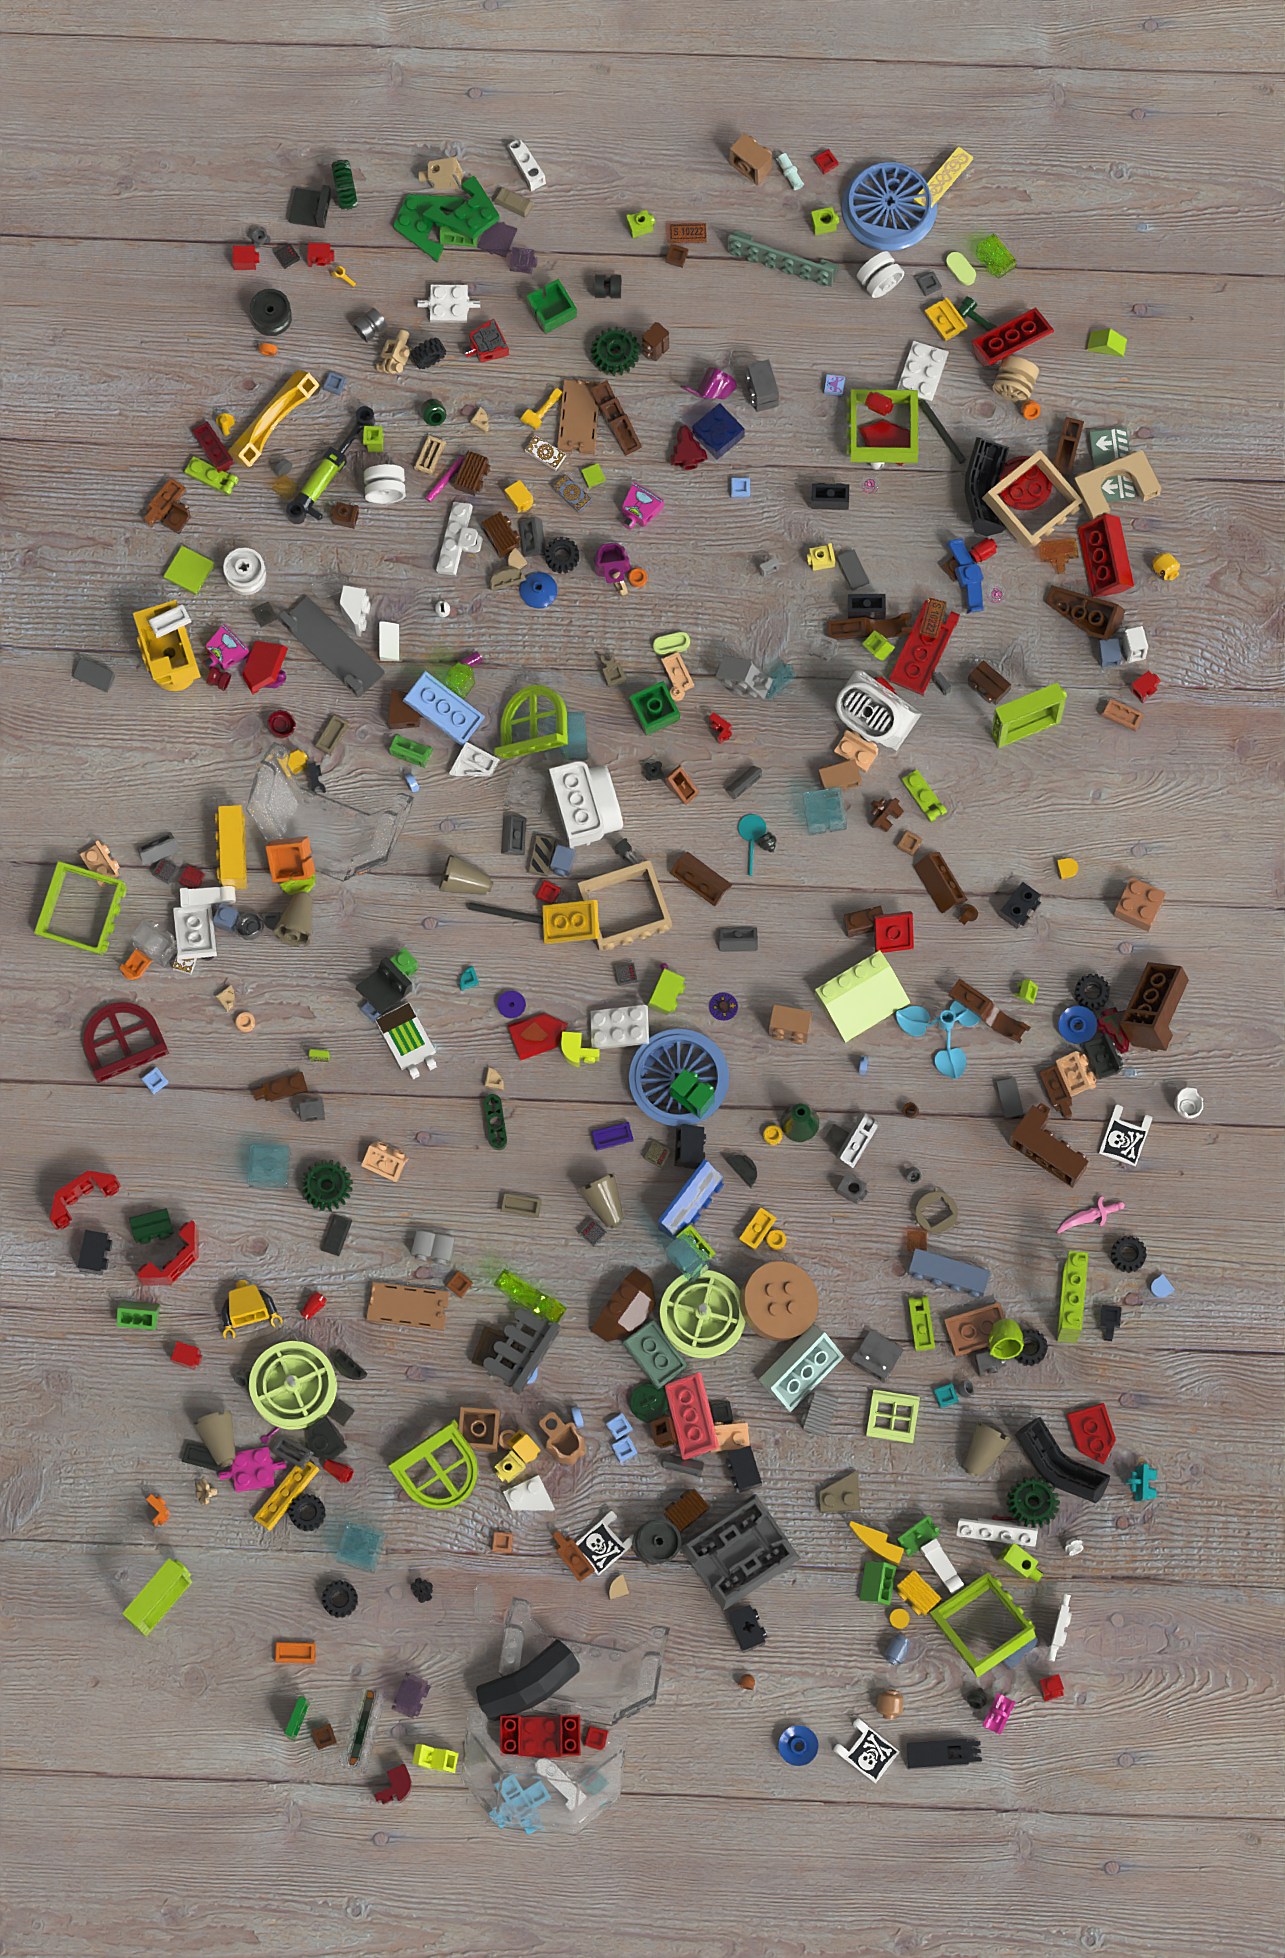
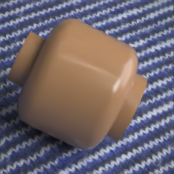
[877,1689,903,1719]

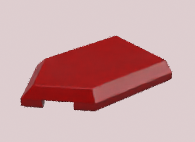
[859,419,910,466]
[241,641,288,695]
[508,1012,568,1061]
[1066,1403,1116,1465]

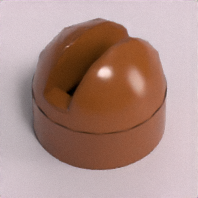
[738,1674,755,1690]

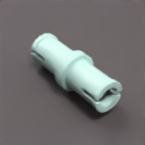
[776,153,804,190]

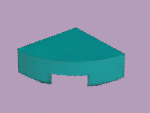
[460,966,479,991]

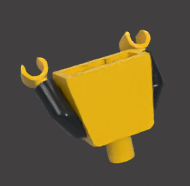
[221,1280,282,1339]

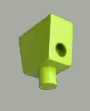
[996,1543,1044,1583]

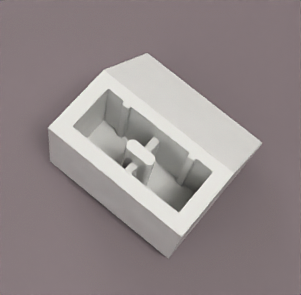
[340,585,370,637]

